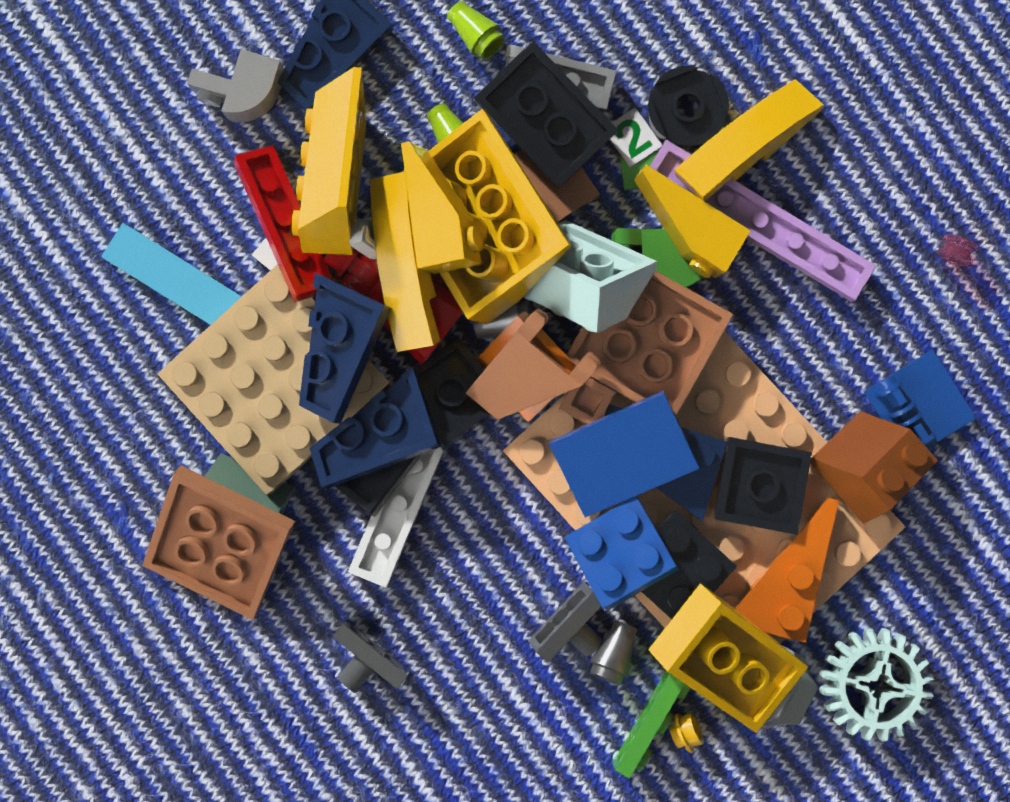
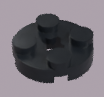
[646,66,729,149]

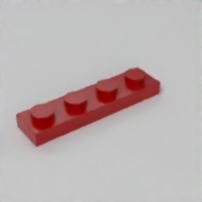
[234,145,333,302]

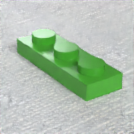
[612,671,690,779]

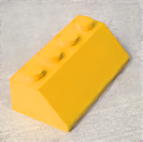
[292,67,367,255]

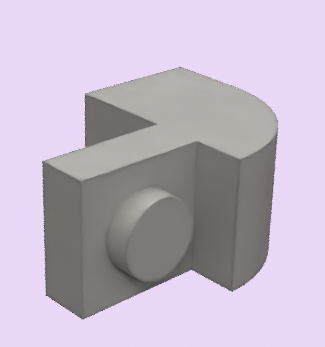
[187,49,284,123]

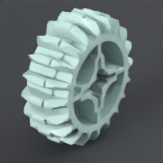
[819,628,934,742]

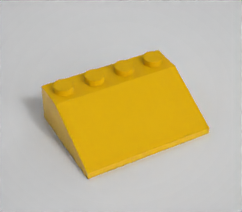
[402,109,571,324]

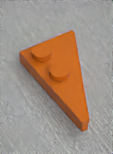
[735,498,839,643]

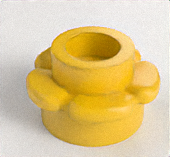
[669,712,704,753]

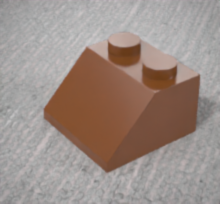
[810,411,938,524]

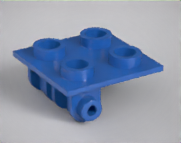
[863,349,976,451]

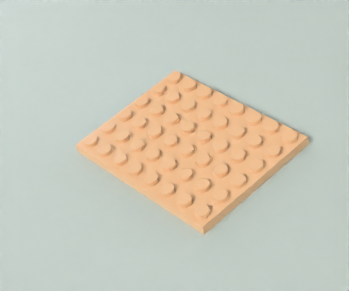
[503,331,905,644]

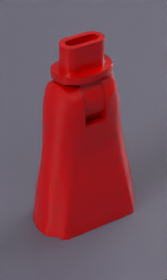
[323,248,463,363]

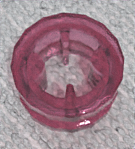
[936,234,978,267]

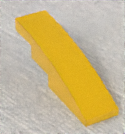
[675,79,824,201]
[370,171,440,352]

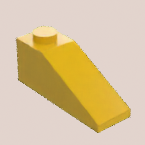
[401,141,483,274]
[634,164,750,278]

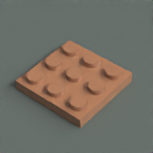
[566,271,733,415]
[142,465,295,620]

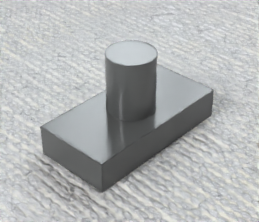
[528,581,602,663]
[332,620,410,693]

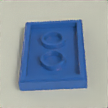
[549,390,700,518]

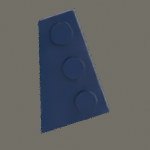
[278,0,393,111]
[299,273,391,424]
[310,366,442,489]
[604,404,727,521]

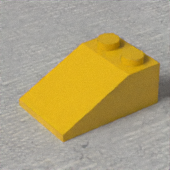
[648,583,808,733]

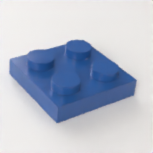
[564,496,679,612]

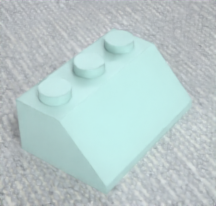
[524,220,657,333]

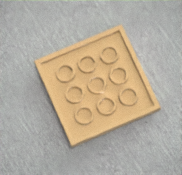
[157,264,391,496]

